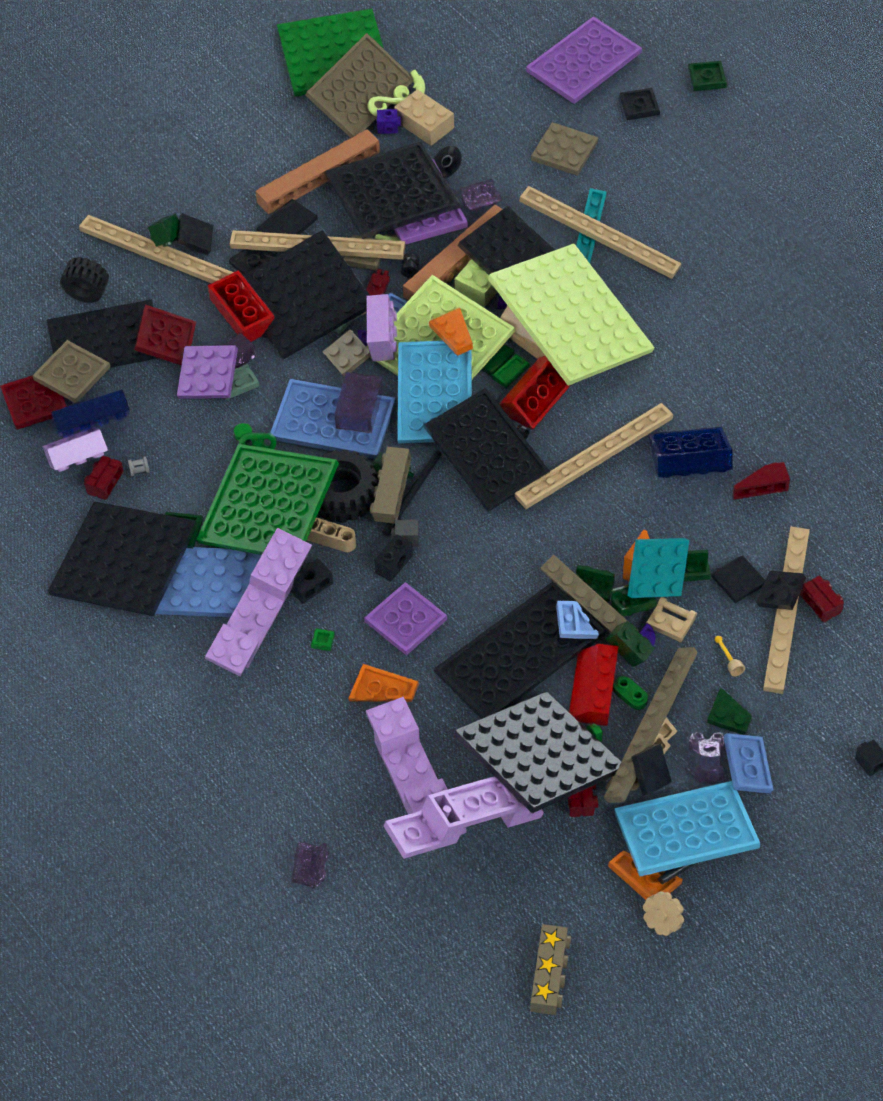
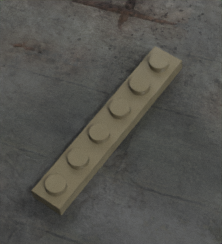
[540,555,638,633]

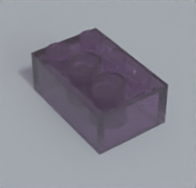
[334,372,383,433]

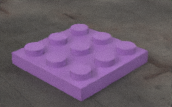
[177,345,238,399]
[364,582,447,656]

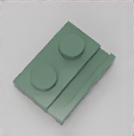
[225,364,259,400]

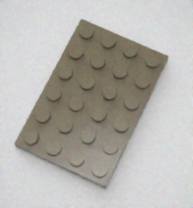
[305,33,414,138]

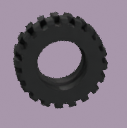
[318,450,378,522]

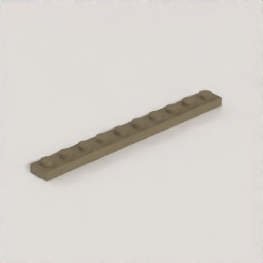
[604,647,698,803]

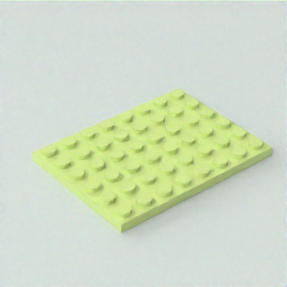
[488,244,655,386]

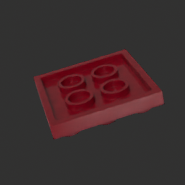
[134,304,196,366]
[0,375,69,430]

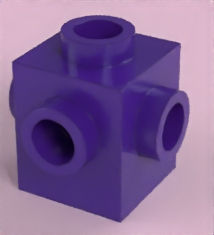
[377,109,401,134]

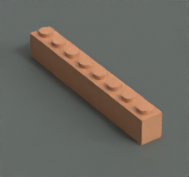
[256,129,380,215]
[403,205,502,300]

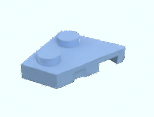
[556,601,599,639]

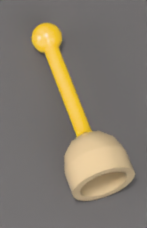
[715,636,745,677]

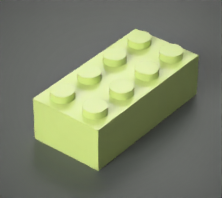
[455,259,497,307]

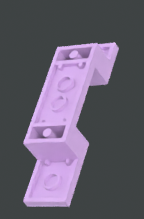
[205,528,312,676]
[366,697,466,835]
[384,776,544,859]

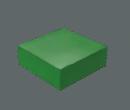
[311,628,335,651]

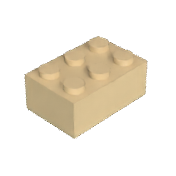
[394,89,454,146]

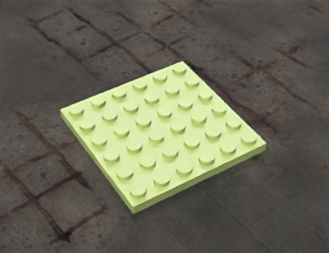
[366,275,515,379]

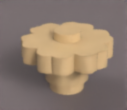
[643,891,684,936]

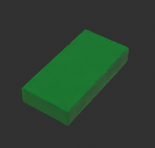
[492,354,530,388]

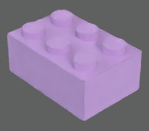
[367,294,397,361]
[42,427,108,472]

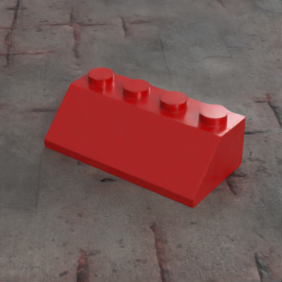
[208,270,274,345]
[499,356,571,430]
[569,644,618,726]

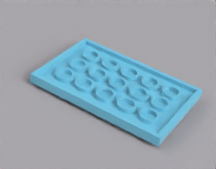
[397,341,472,444]
[615,781,760,877]

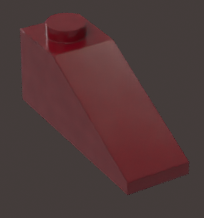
[732,462,790,500]

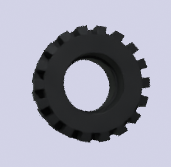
[60,257,109,303]

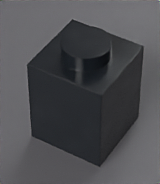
[855,739,883,777]

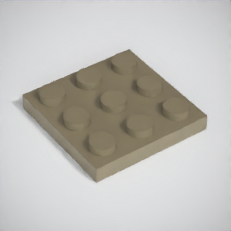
[531,122,598,176]
[33,340,110,403]

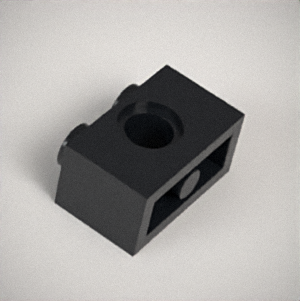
[374,534,413,582]
[291,558,333,604]

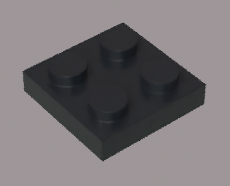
[756,571,806,610]

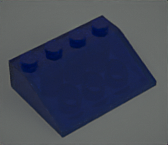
[51,389,130,437]
[649,427,733,478]

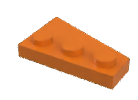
[429,308,473,356]
[348,664,419,702]
[608,850,683,900]

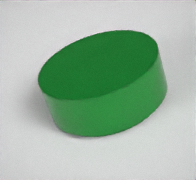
[234,423,252,441]

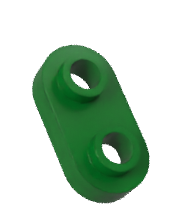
[239,433,277,449]
[613,676,648,710]

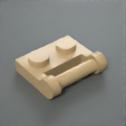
[646,597,697,642]

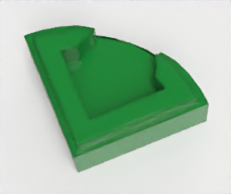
[586,724,603,742]

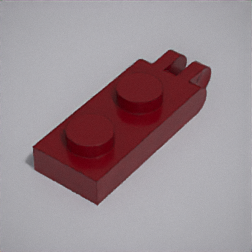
[366,269,390,296]

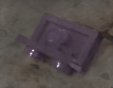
[460,179,502,211]
[292,841,329,888]

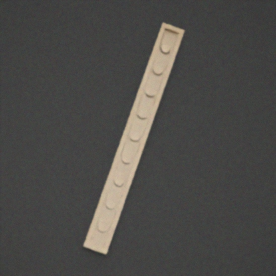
[519,186,681,279]
[79,215,234,283]
[230,230,405,260]
[515,403,673,509]
[763,527,810,694]

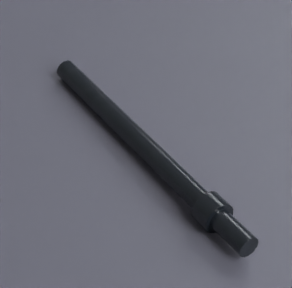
[382,450,442,536]

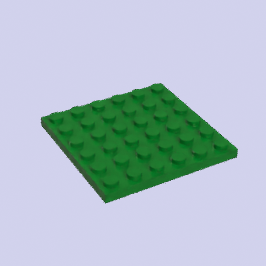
[277,9,384,97]
[196,444,339,555]

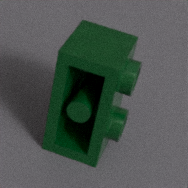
[147,213,179,247]
[606,621,655,667]

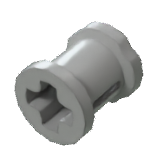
[128,456,149,476]

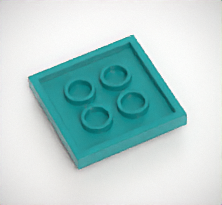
[628,538,690,598]

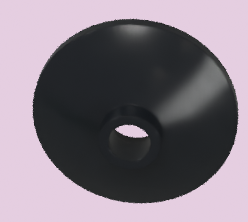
[434,146,462,178]

